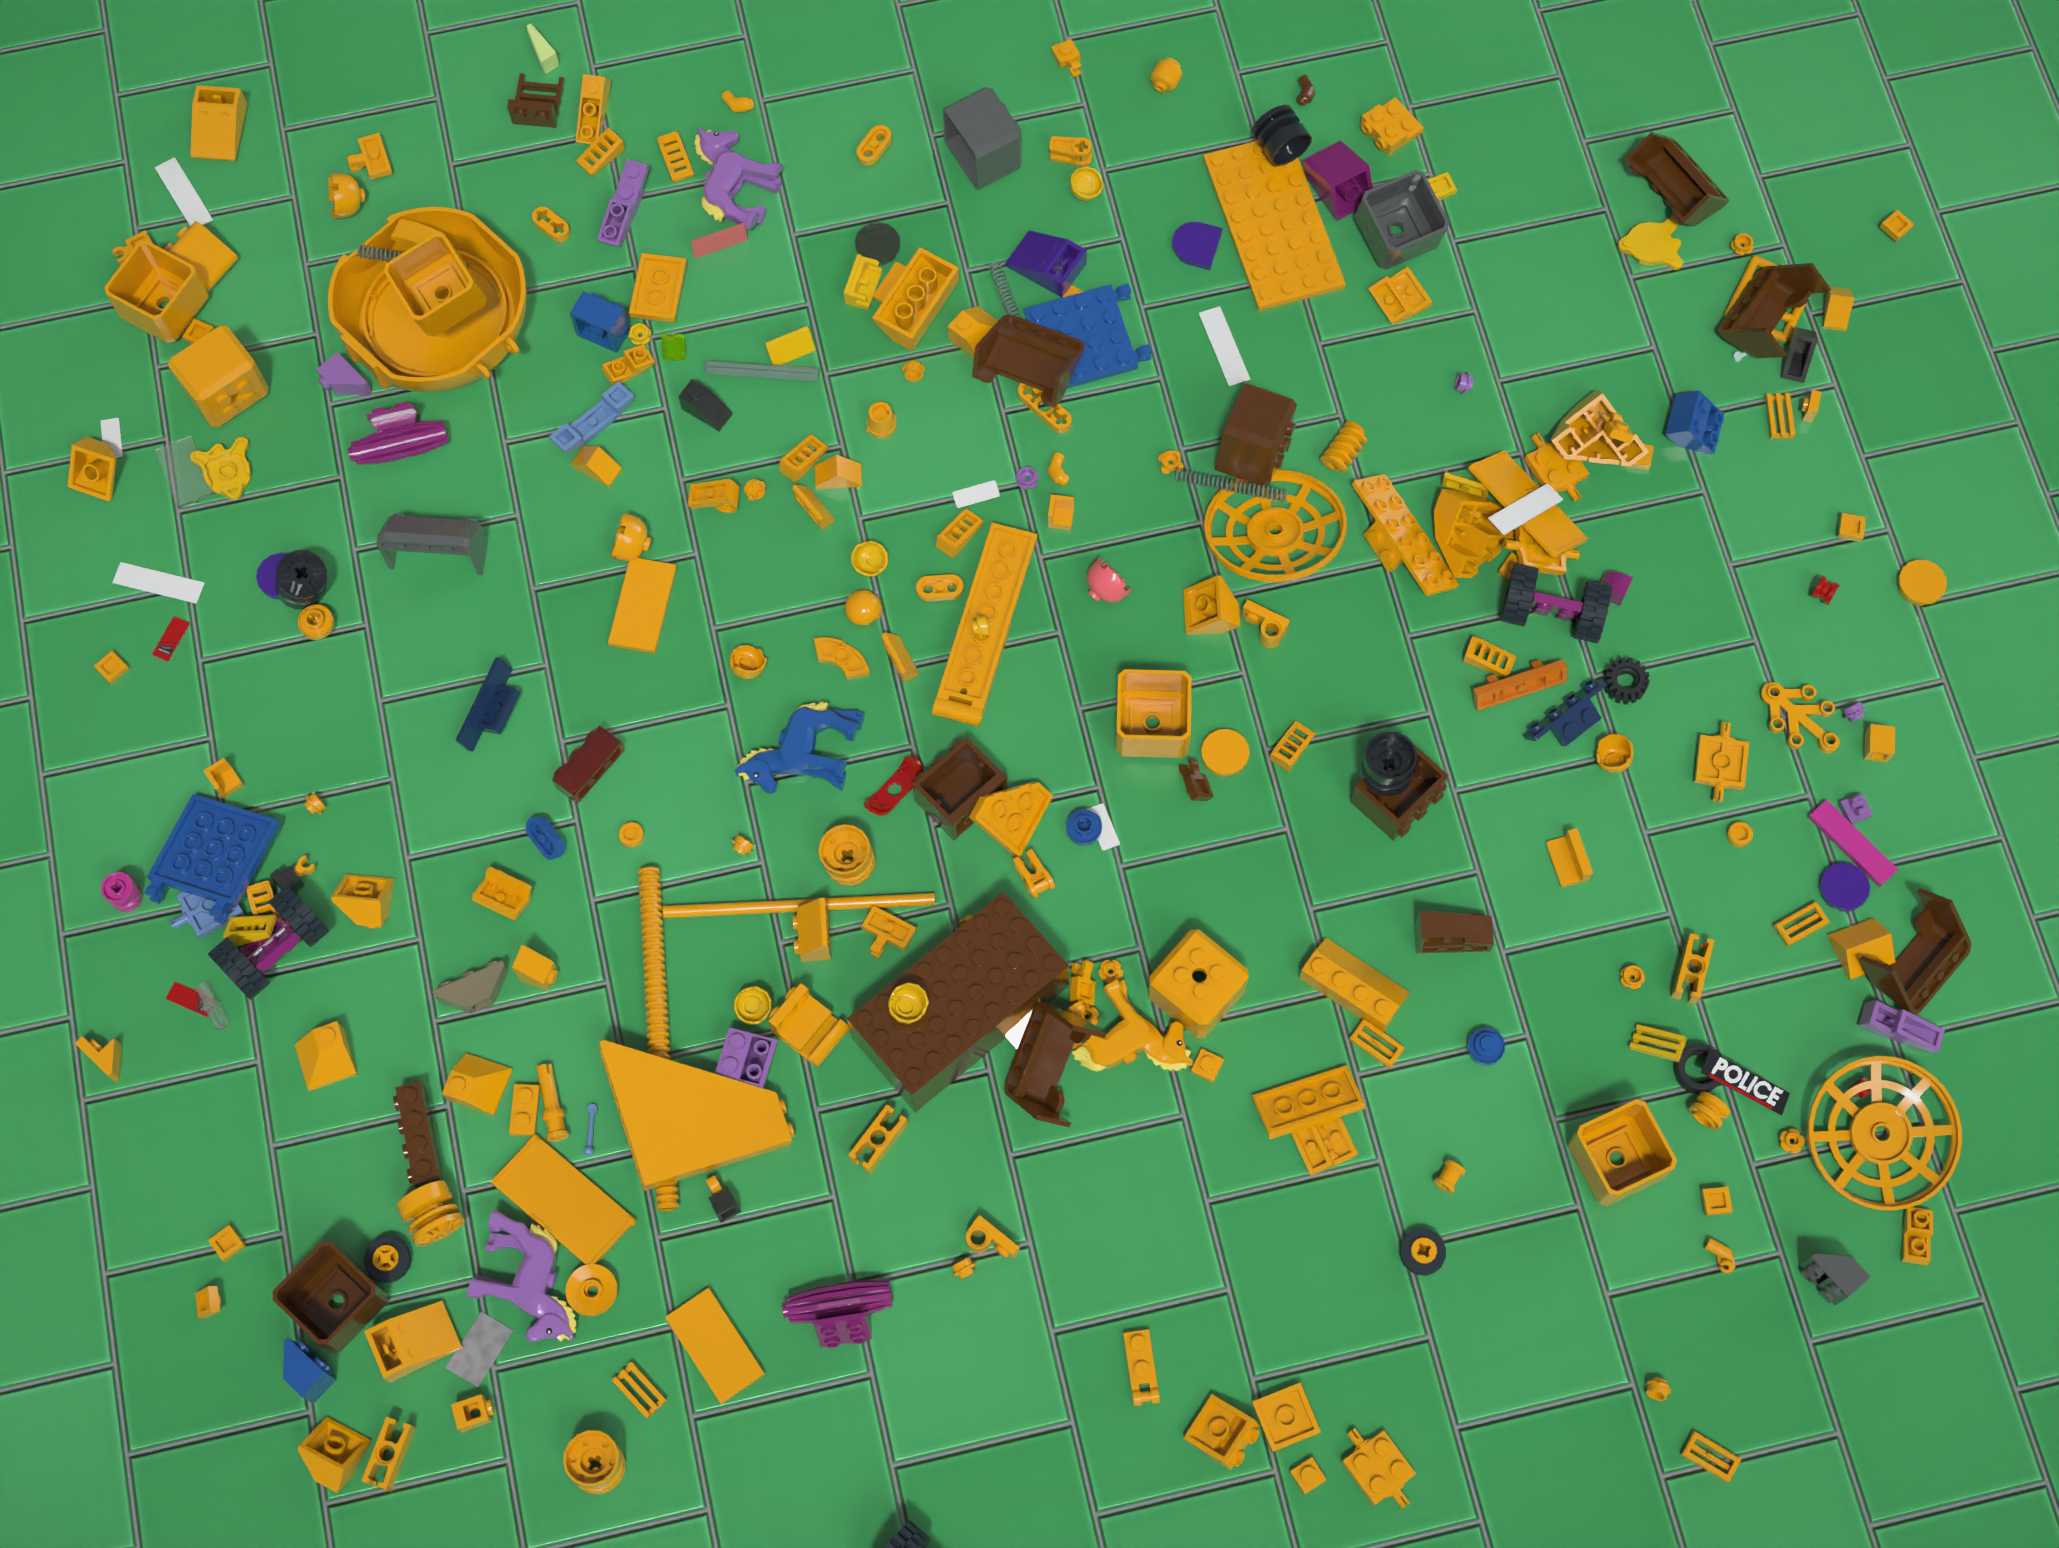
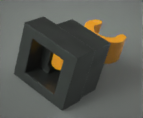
[270,855,316,894]
[706,1175,741,1223]

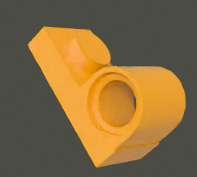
[688,479,740,513]
[1242,599,1290,648]
[966,1215,1020,1259]

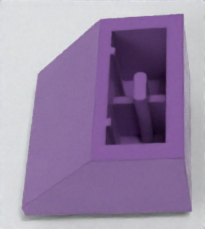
[715,1027,778,1089]

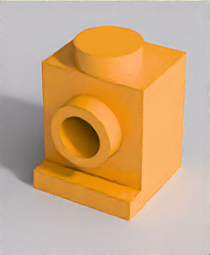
[451,1394,495,1433]

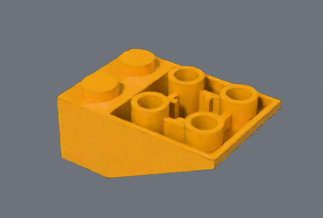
[191,85,248,161]
[364,1301,463,1383]

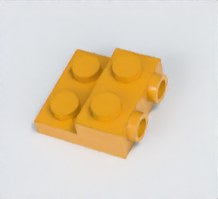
[1360,97,1424,156]
[1183,1394,1259,1470]

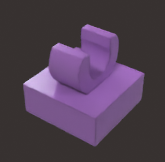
[1838,793,1873,825]

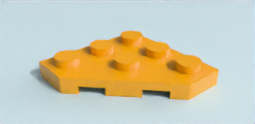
[969,782,1054,857]

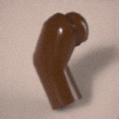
[1296,75,1316,106]

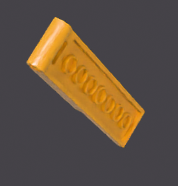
[932,522,1037,727]

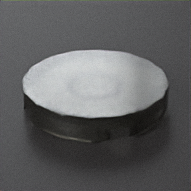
[855,222,900,266]

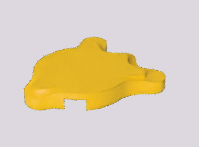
[1618,217,1683,270]
[190,437,252,500]

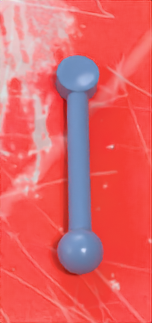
[584,1104,598,1156]

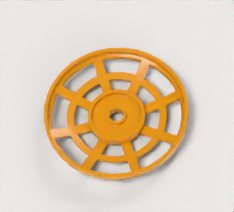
[1204,469,1347,582]
[1807,1056,1962,1211]

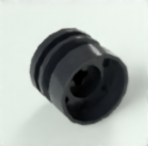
[1252,105,1312,166]
[275,550,327,610]
[1361,732,1417,796]

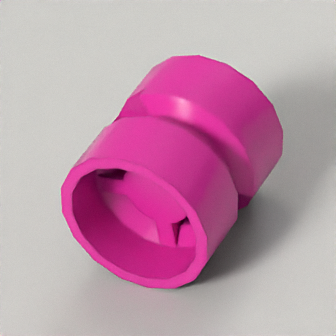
[101,872,143,913]

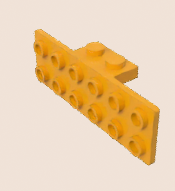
[1352,474,1459,596]

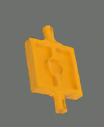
[1524,433,1590,502]
[1502,525,1580,576]
[1694,722,1749,802]
[1341,1428,1416,1509]

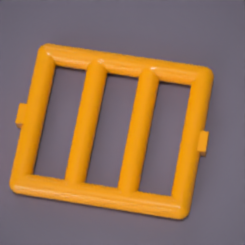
[1724,256,1809,343]

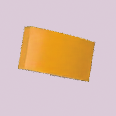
[390,219,444,249]
[601,344,655,386]
[1902,1207,1933,1266]

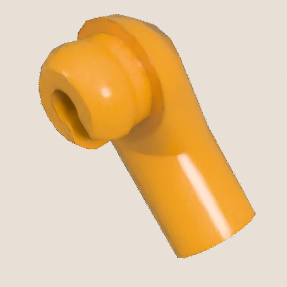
[721,90,754,113]
[1048,452,1069,486]
[1704,1238,1735,1274]

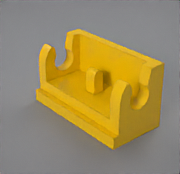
[844,254,883,310]

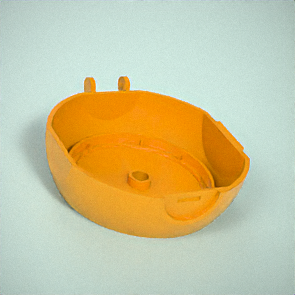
[328,207,527,393]

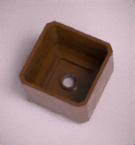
[1215,382,1297,486]
[272,1241,388,1353]

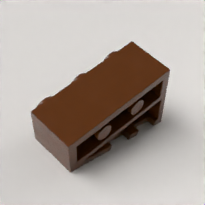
[1414,911,1494,954]

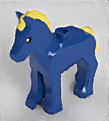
[735,701,865,794]

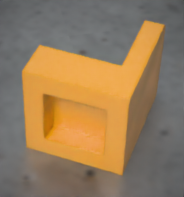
[1048,494,1074,530]
[1864,724,1895,762]
[203,758,244,799]

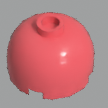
[1086,557,1133,603]

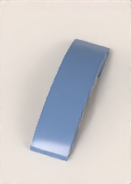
[549,381,635,453]

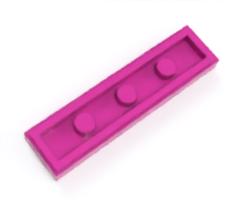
[1808,800,1899,887]

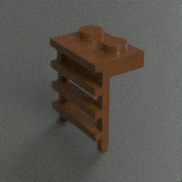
[507,73,564,128]

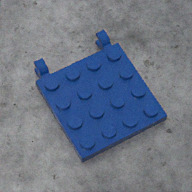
[1023,283,1152,388]
[144,794,281,925]

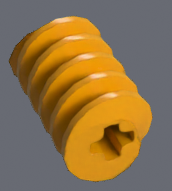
[1320,421,1368,473]

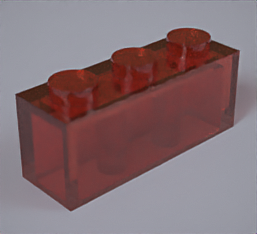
[552,725,625,804]

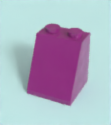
[1303,140,1373,221]

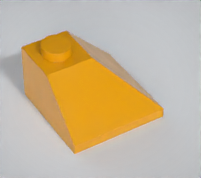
[948,306,998,358]
[67,437,116,502]
[1183,575,1240,635]
[331,874,394,928]
[295,1021,357,1091]
[442,1053,513,1116]
[297,1417,372,1493]

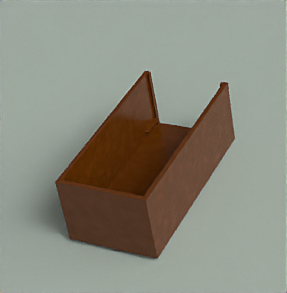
[847,892,1069,1113]

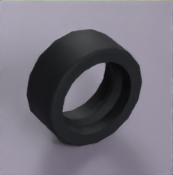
[1674,1044,1722,1094]

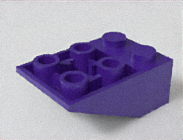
[1005,230,1087,297]

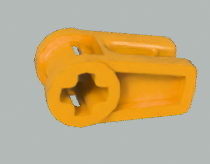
[1049,136,1092,167]
[1012,848,1055,900]

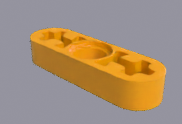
[1018,383,1072,434]

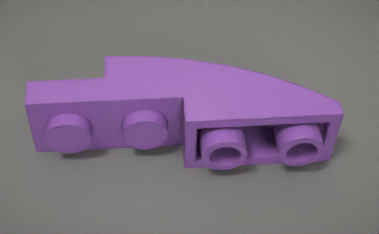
[597,159,649,247]

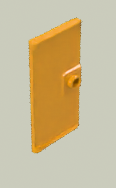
[1468,450,1589,559]
[491,1134,637,1268]

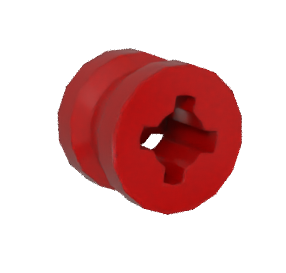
[1811,575,1840,605]

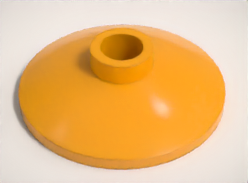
[565,1264,618,1316]

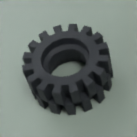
[1603,657,1650,705]

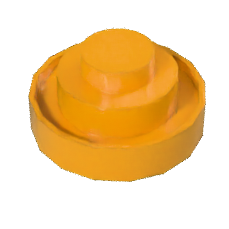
[298,605,335,640]

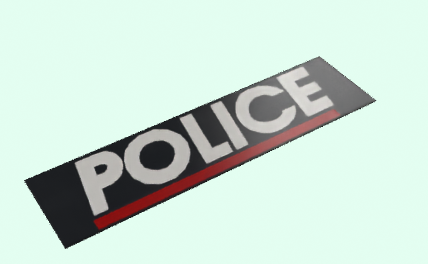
[1701,1050,1790,1116]

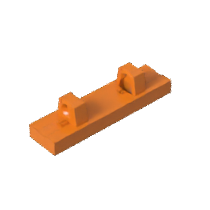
[1473,659,1567,711]

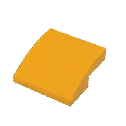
[1368,266,1433,325]
[1291,1117,1359,1176]

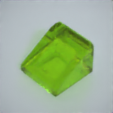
[661,334,687,361]

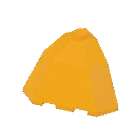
[1551,389,1649,467]
[1434,489,1516,578]

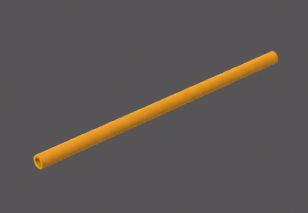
[663,893,935,918]

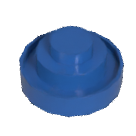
[1066,809,1102,846]
[1467,1028,1505,1066]

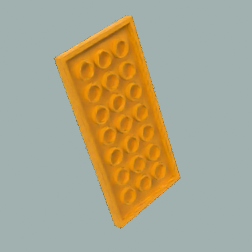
[1203,141,1346,312]

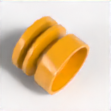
[818,824,876,886]
[396,1181,465,1246]
[563,1430,626,1494]

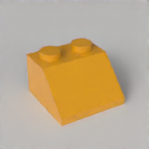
[793,898,831,962]

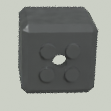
[942,87,1022,190]
[1354,170,1449,270]

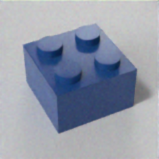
[570,291,630,353]

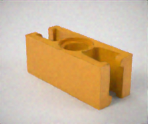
[1671,933,1715,1004]
[848,1105,908,1175]
[361,1417,416,1492]

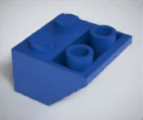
[1665,391,1724,455]
[283,1338,336,1403]

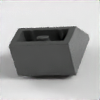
[1799,1254,1870,1305]

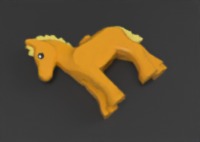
[1066,979,1193,1072]

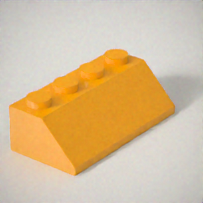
[872,247,959,352]
[1299,938,1410,1032]

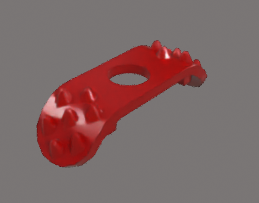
[863,756,923,816]

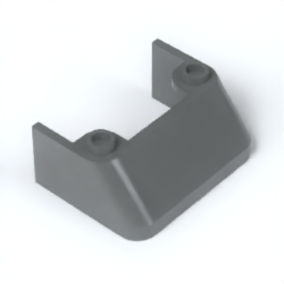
[376,513,488,575]

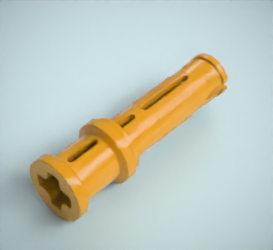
[536,1064,569,1142]

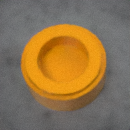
[619,822,644,848]
[1726,822,1753,848]

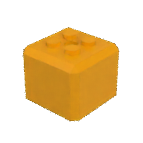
[384,232,487,337]
[104,240,209,343]
[167,325,269,427]
[1116,669,1192,758]
[1148,929,1249,1039]
[1568,1099,1677,1207]

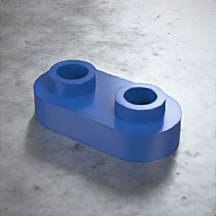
[526,816,565,860]

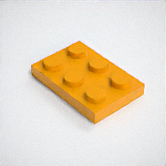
[629,253,687,323]

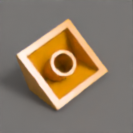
[1828,918,1895,981]

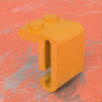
[163,221,238,292]
[768,983,849,1068]

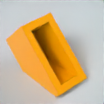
[512,945,558,991]

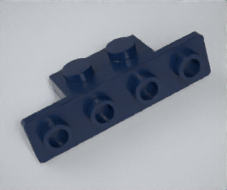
[456,657,520,752]
[1523,679,1607,747]

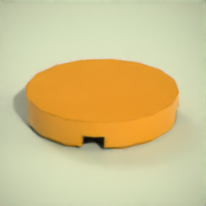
[1897,560,1947,606]
[1201,729,1250,777]

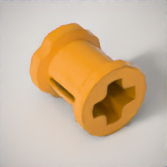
[1434,1160,1466,1194]

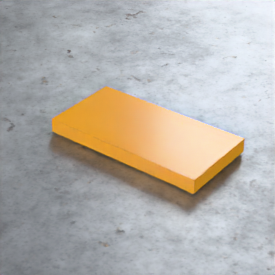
[608,558,677,654]
[1252,1065,1365,1140]
[665,1288,765,1405]

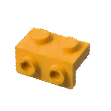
[472,866,532,921]

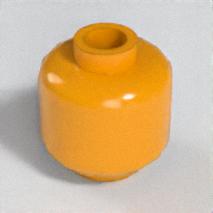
[1150,58,1183,93]

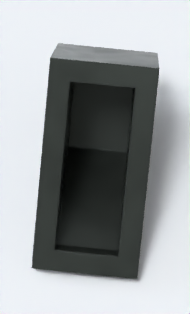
[1781,327,1818,383]
[678,379,733,432]

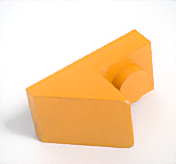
[75,1036,122,1082]

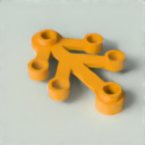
[1761,682,1840,754]

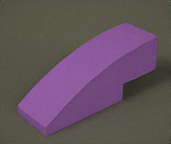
[1858,1000,1945,1053]

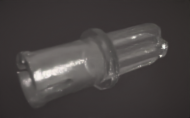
[195,981,229,1030]

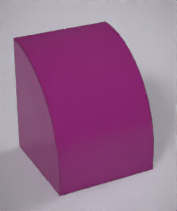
[1600,571,1633,606]

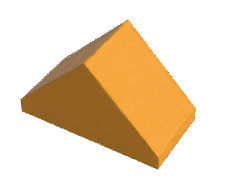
[1823,286,1854,331]
[570,446,622,488]
[815,455,862,489]

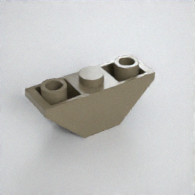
[432,961,508,1014]

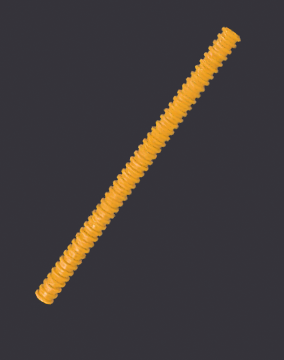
[638,866,679,1211]

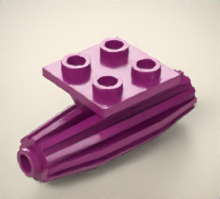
[348,402,449,465]
[782,1280,893,1348]

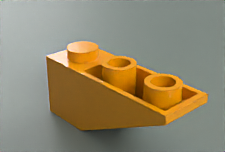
[576,74,611,144]

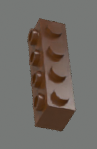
[393,1081,444,1188]

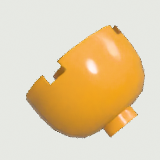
[328,173,365,219]
[610,513,651,561]

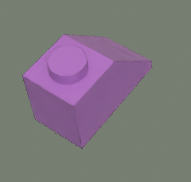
[316,352,372,395]

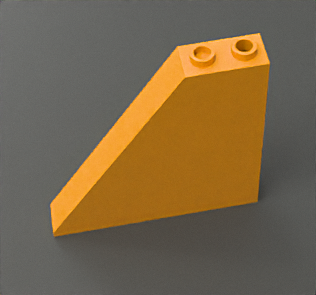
[598,1040,794,1191]

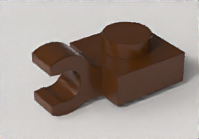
[1179,759,1214,801]

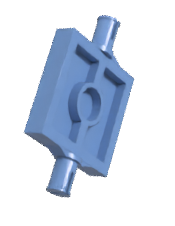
[169,885,249,939]

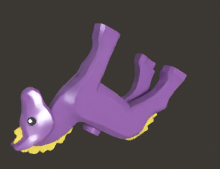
[694,127,783,230]
[466,1210,577,1343]

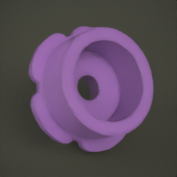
[1454,372,1473,394]
[1016,467,1039,489]
[1843,702,1867,722]

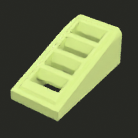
[527,24,559,74]

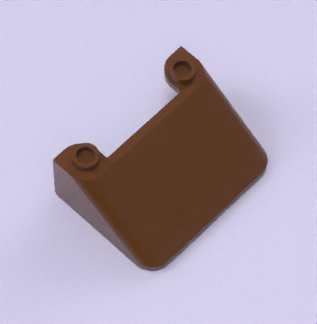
[972,315,1085,408]

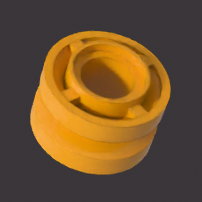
[1689,1091,1731,1130]

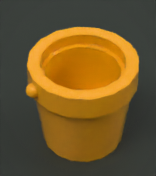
[866,402,897,438]

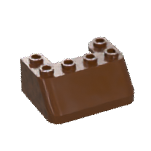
[1625,132,1729,226]

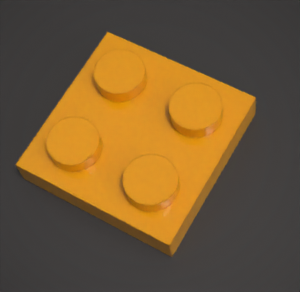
[1252,1382,1321,1453]

